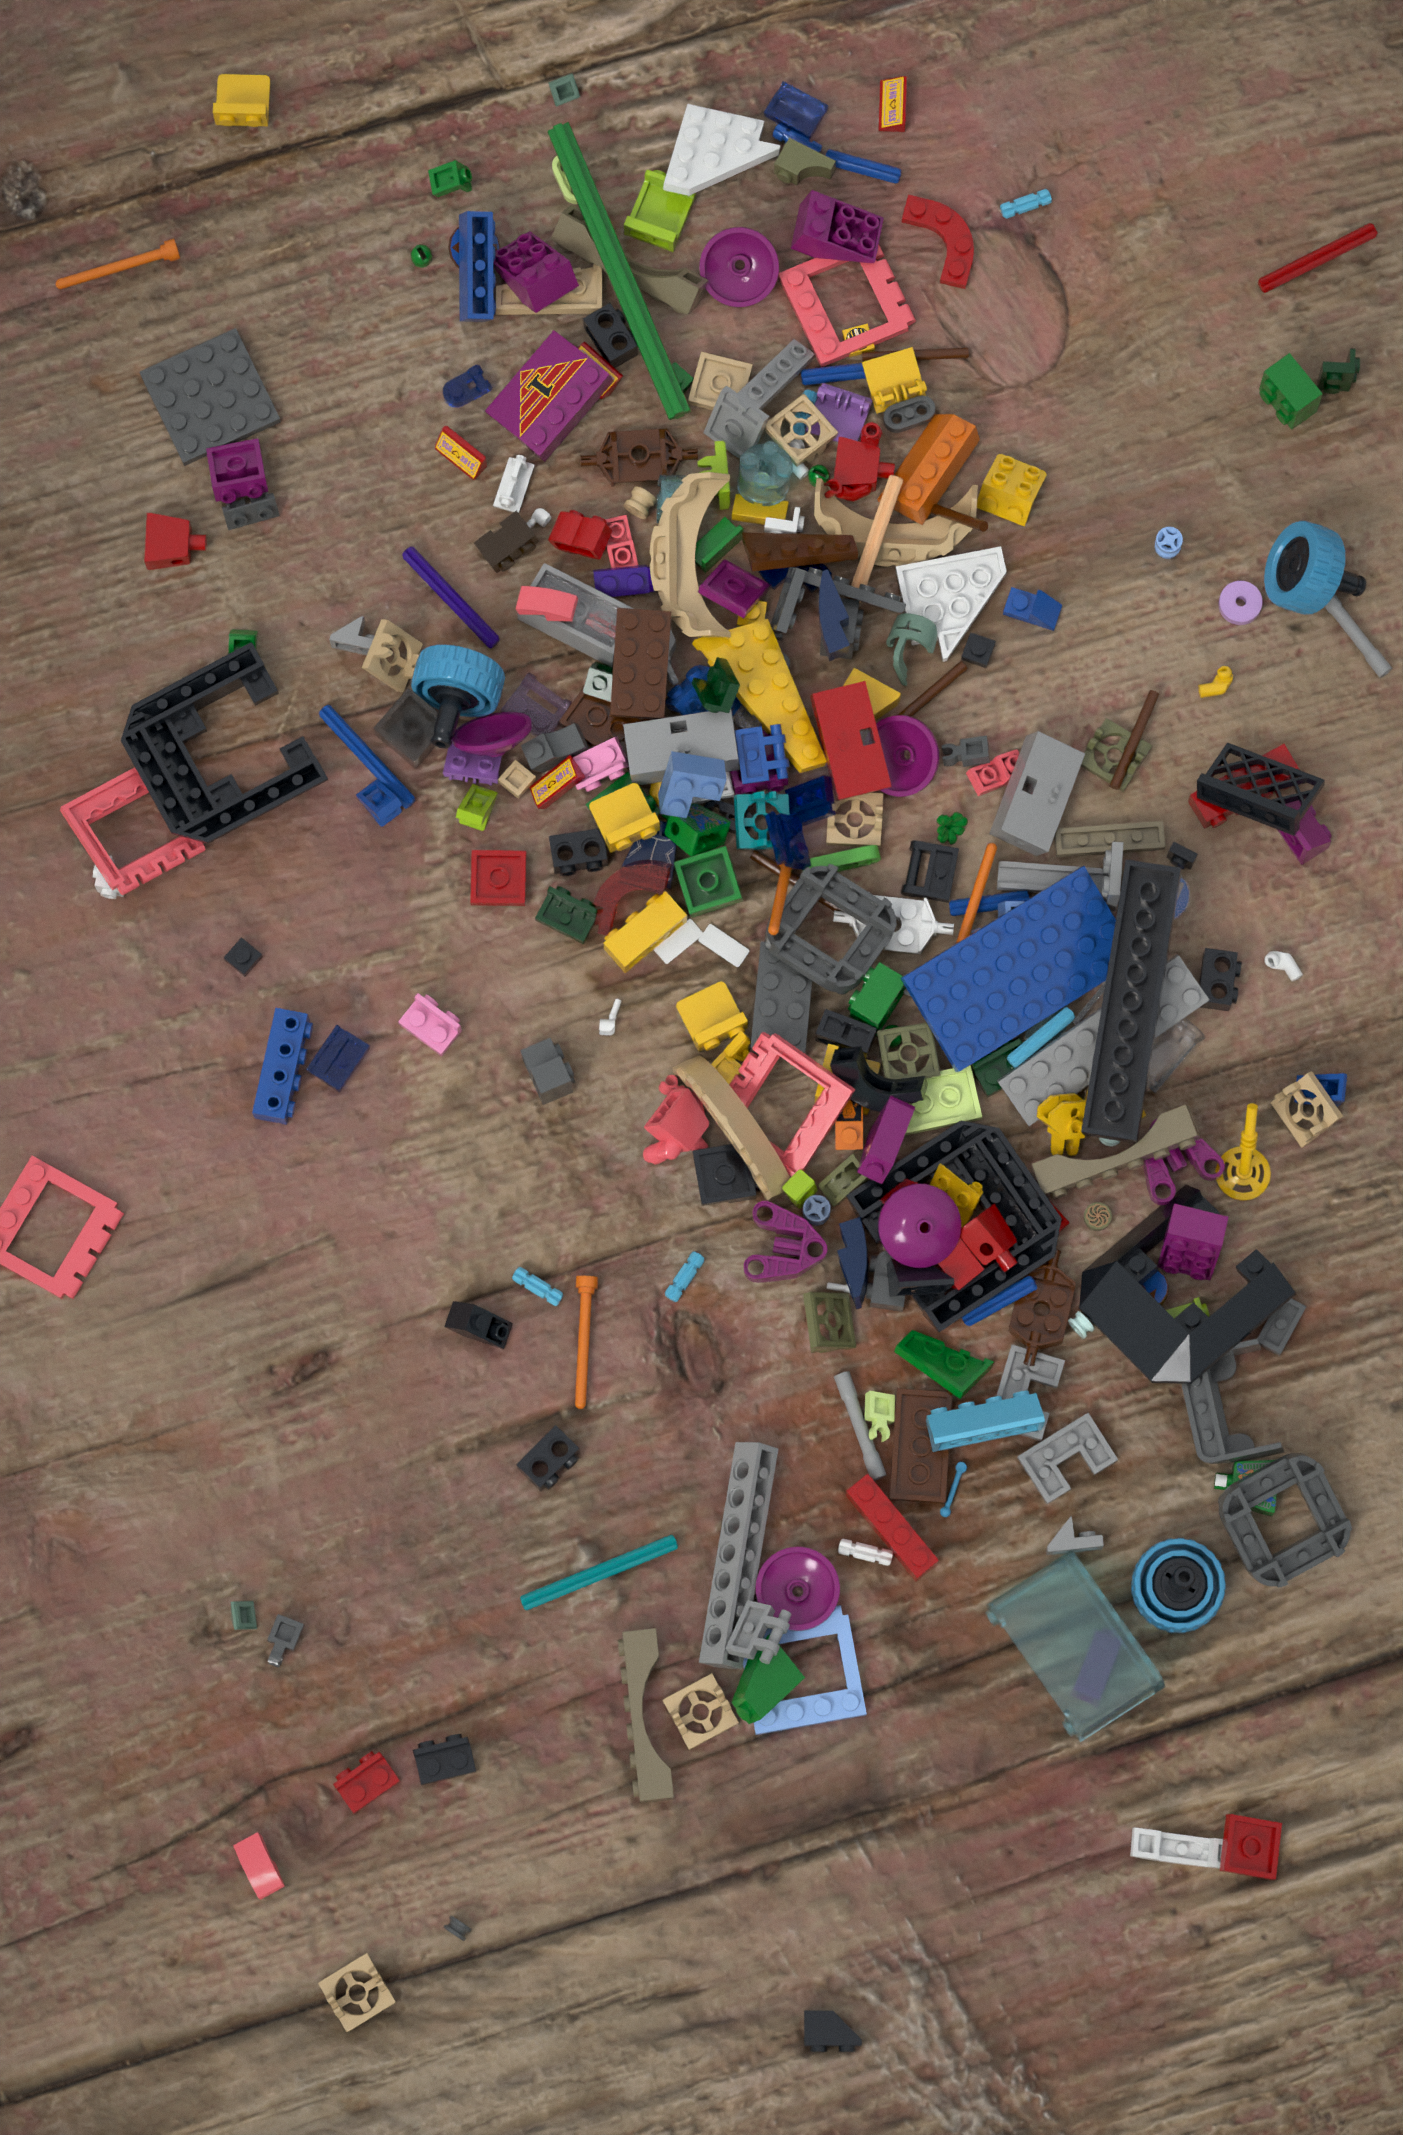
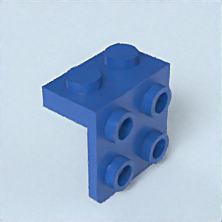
[665,665,743,718]

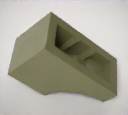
[774,137,836,185]
[818,1150,870,1207]

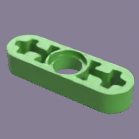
[801,845,881,872]

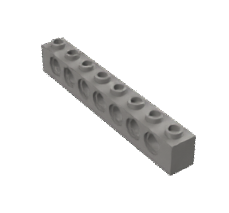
[699,1442,778,1669]

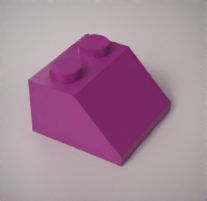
[1277,800,1332,865]

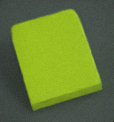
[782,1170,818,1209]

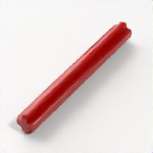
[1258,223,1378,293]

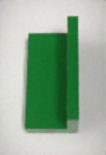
[695,517,744,574]

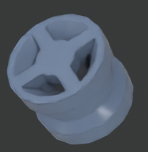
[803,1195,830,1226]

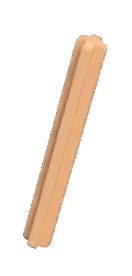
[847,475,903,604]

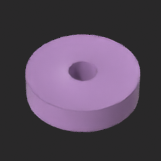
[1218,581,1262,625]

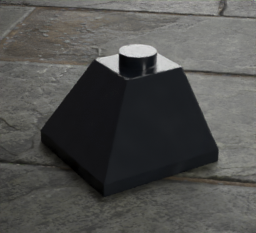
[887,1259,954,1297]

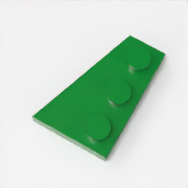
[894,1330,994,1399]

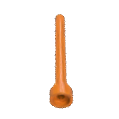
[55,238,180,289]
[956,843,997,943]
[768,846,800,935]
[575,1276,598,1409]

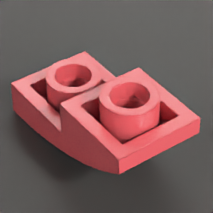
[605,515,638,568]
[516,586,578,621]
[966,749,1019,796]
[233,1832,285,1900]

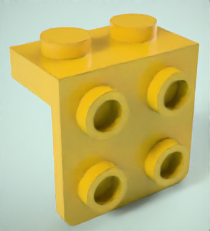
[213,74,270,127]
[977,454,1047,527]
[589,783,660,853]
[676,981,748,1052]

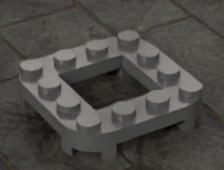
[764,864,897,995]
[1218,1453,1352,1588]

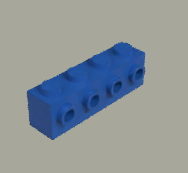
[459,211,496,322]
[252,1008,313,1125]

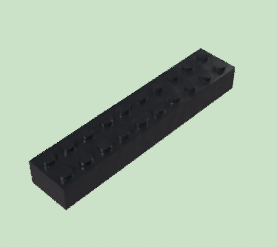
[1081,859,1182,1143]

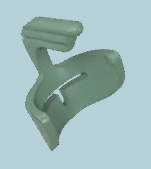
[886,613,937,686]

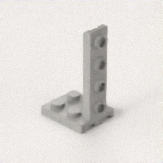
[703,339,815,463]
[997,842,1123,912]

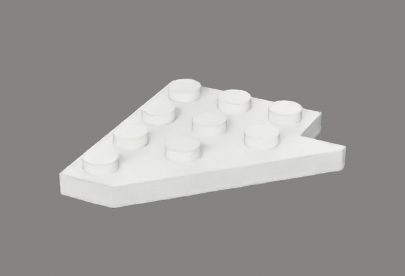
[663,104,780,196]
[895,546,1007,662]

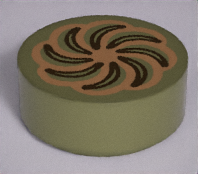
[1083,1202,1112,1231]

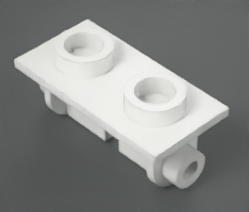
[493,455,535,513]

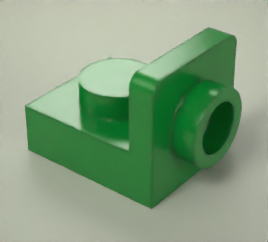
[428,160,472,197]

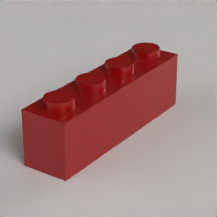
[1188,744,1300,829]
[845,1474,939,1582]

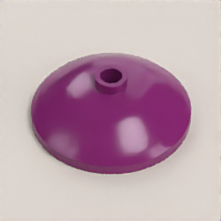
[699,227,779,307]
[452,712,533,757]
[863,715,939,797]
[878,1184,961,1268]
[756,1547,840,1631]

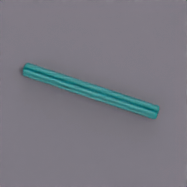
[520,1535,678,1610]

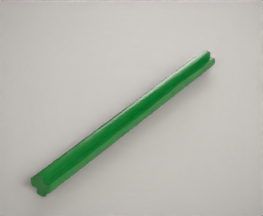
[547,122,691,420]

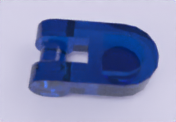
[443,365,493,408]

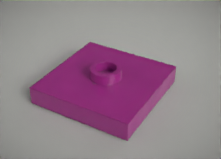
[698,559,770,618]

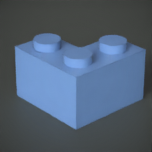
[658,751,727,818]

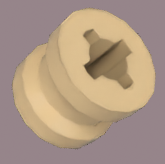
[623,487,657,519]

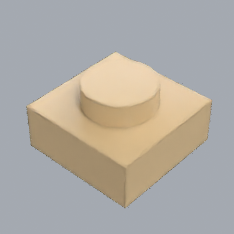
[498,760,536,799]

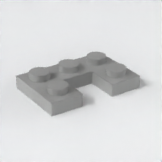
[997,1345,1065,1441]
[1017,1413,1118,1505]

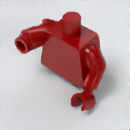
[824,422,895,502]

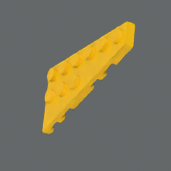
[692,619,827,773]

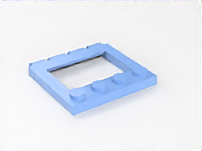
[743,1605,867,1735]

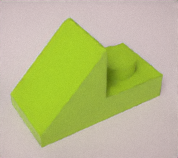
[455,784,498,831]

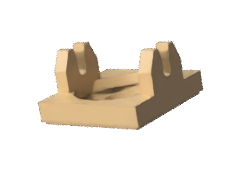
[764,394,838,467]
[362,619,423,692]
[826,790,883,848]
[1271,1071,1343,1148]
[663,1673,739,1750]
[318,1953,396,2033]

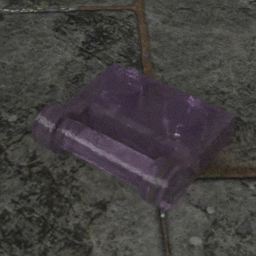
[501,672,572,737]

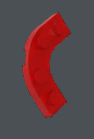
[902,195,974,289]

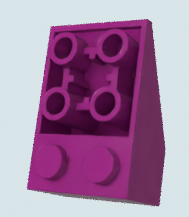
[791,190,884,263]
[493,231,579,313]
[1157,1204,1229,1280]

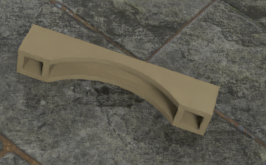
[551,205,708,315]
[1032,1104,1202,1200]
[618,1628,674,1803]

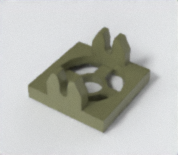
[1081,718,1152,792]
[877,1022,941,1079]
[803,1292,856,1353]

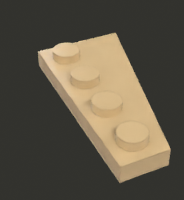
[496,264,602,315]

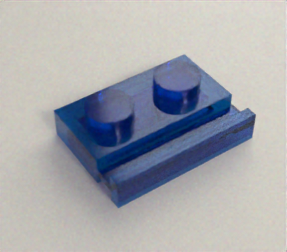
[764,81,829,141]
[785,776,836,829]
[765,811,811,870]
[306,1025,370,1093]

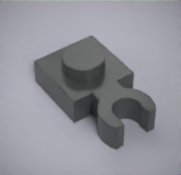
[942,735,990,767]

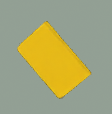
[732,494,789,525]

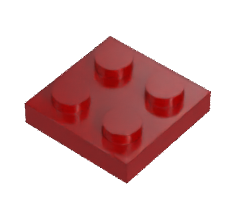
[470,850,526,906]
[1219,1814,1282,1880]

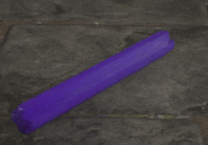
[402,546,500,649]

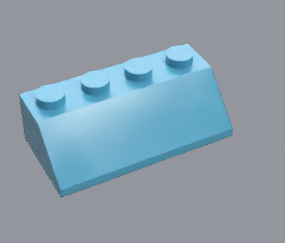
[926,1390,1045,1452]

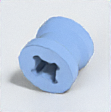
[1154,527,1183,559]

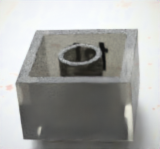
[373,688,438,769]

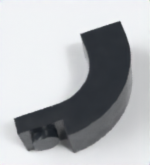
[830,1046,928,1112]

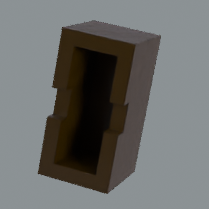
[474,510,539,573]

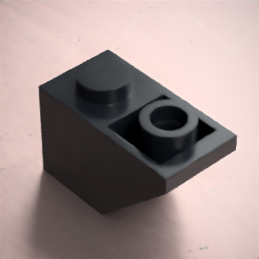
[444,1301,513,1349]
[804,2011,862,2052]

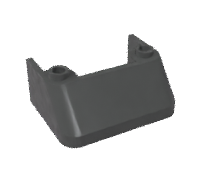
[1181,1339,1285,1464]

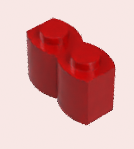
[548,510,612,560]

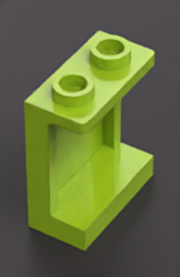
[624,170,696,252]

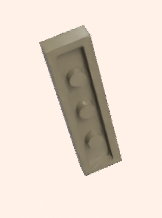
[1054,821,1165,858]

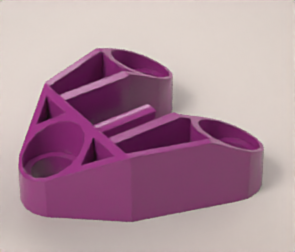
[1143,1119,1225,1205]
[744,1201,827,1283]

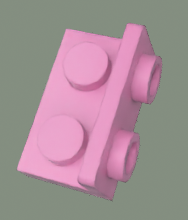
[573,737,629,792]
[398,993,462,1056]

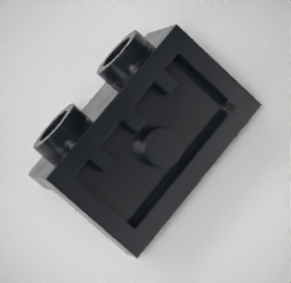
[413,1734,476,1785]

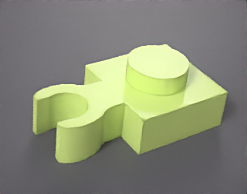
[865,1391,895,1442]

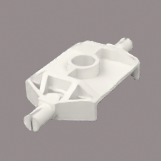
[833,892,954,954]

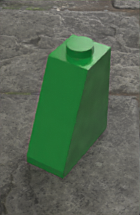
[731,1634,805,1724]

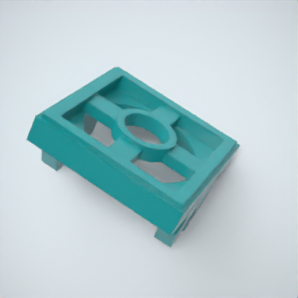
[734,791,791,850]

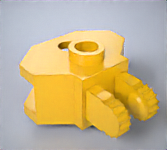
[1037,1093,1086,1156]

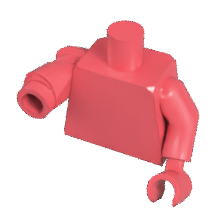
[643,1075,709,1165]

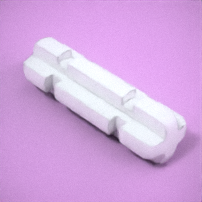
[838,1539,893,1566]

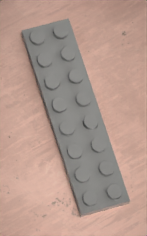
[997,954,1209,1126]

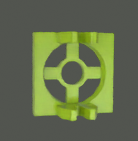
[697,441,730,510]

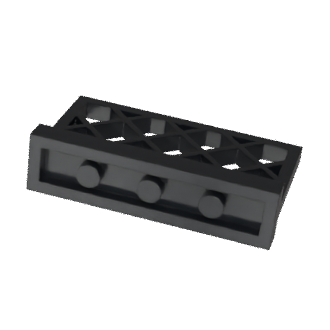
[1197,742,1325,836]

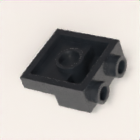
[692,1144,760,1206]

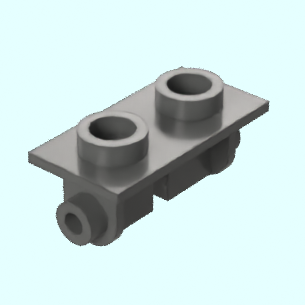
[222,492,280,530]

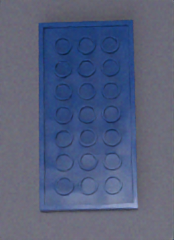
[901,866,1116,1072]

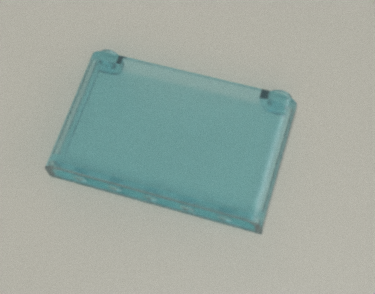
[985,1550,1165,1742]

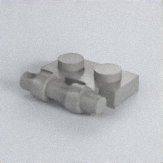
[725,1600,792,1664]

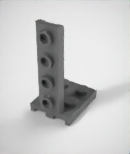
[771,567,906,633]

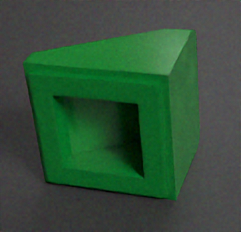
[228,629,258,654]

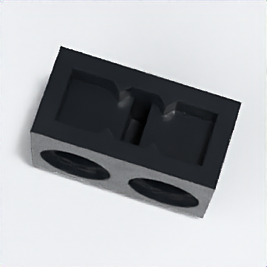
[583,303,638,368]
[549,828,608,876]
[1199,948,1242,1011]
[815,1009,877,1059]
[516,1425,580,1491]

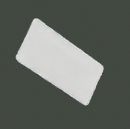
[654,919,703,964]
[698,924,749,967]

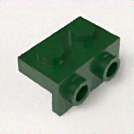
[1317,348,1360,394]
[535,886,599,944]

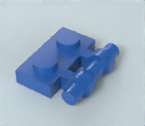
[735,724,790,785]

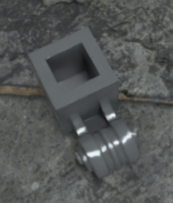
[865,1251,905,1312]

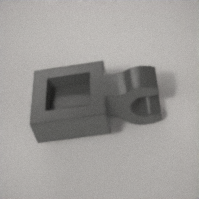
[267,1614,304,1668]

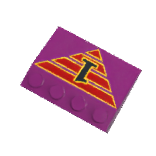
[485,330,614,462]

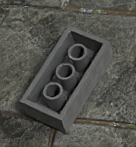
[750,941,815,1058]

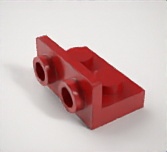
[333,1751,401,1814]

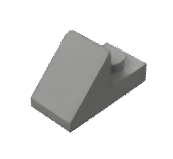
[329,616,381,659]
[1046,1516,1104,1555]

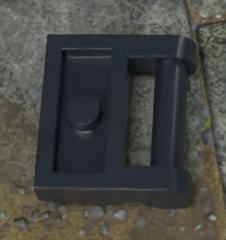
[901,840,959,903]

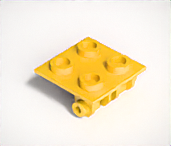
[862,347,927,414]
[930,1163,983,1228]

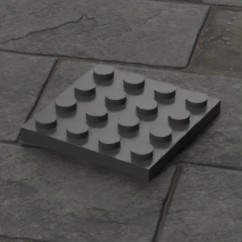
[139,328,281,466]

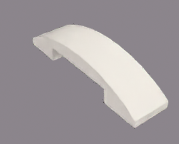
[1130,1827,1223,1869]

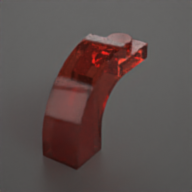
[593,860,672,936]

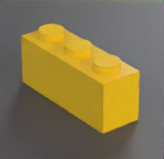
[603,891,687,973]

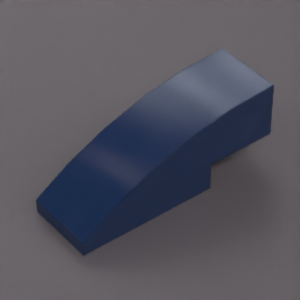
[818,569,850,661]
[837,1217,869,1310]

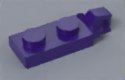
[593,565,654,597]

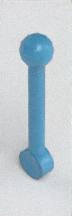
[940,1462,967,1517]

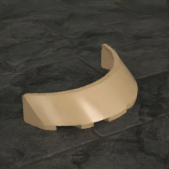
[650,472,730,637]
[814,478,978,567]
[673,1055,790,1203]

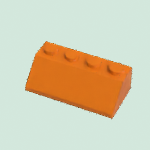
[877,414,980,525]

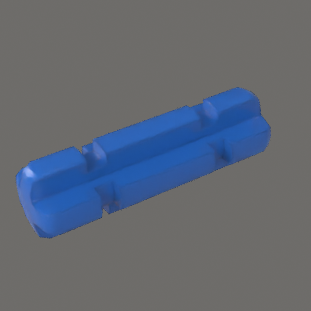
[773,124,822,153]

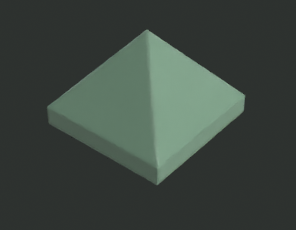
[548,73,580,107]
[231,1601,257,1630]

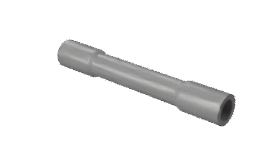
[1325,595,1393,678]
[834,1371,887,1481]

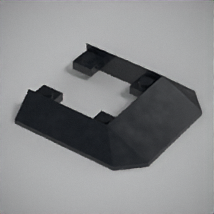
[121,642,328,844]
[846,1120,1062,1333]
[1079,1185,1296,1384]

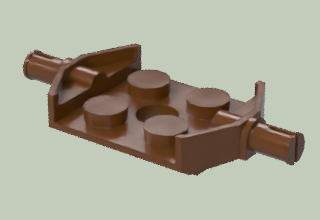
[580,428,698,487]
[1008,1249,1076,1366]

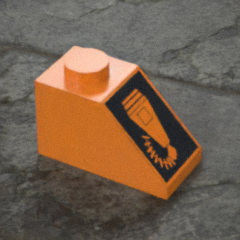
[835,1098,863,1150]

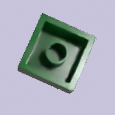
[1259,353,1323,430]
[674,846,744,918]
[848,962,906,1037]

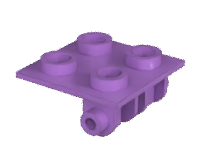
[805,383,872,442]
[443,740,502,786]

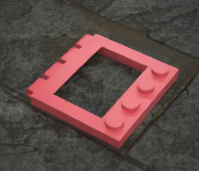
[778,244,916,367]
[60,767,206,895]
[729,1032,856,1177]
[0,1156,124,1299]

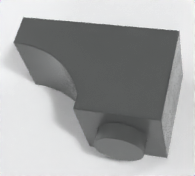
[521,723,589,773]

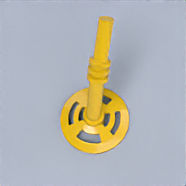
[1215,1103,1271,1201]

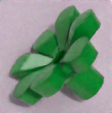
[937,812,968,845]

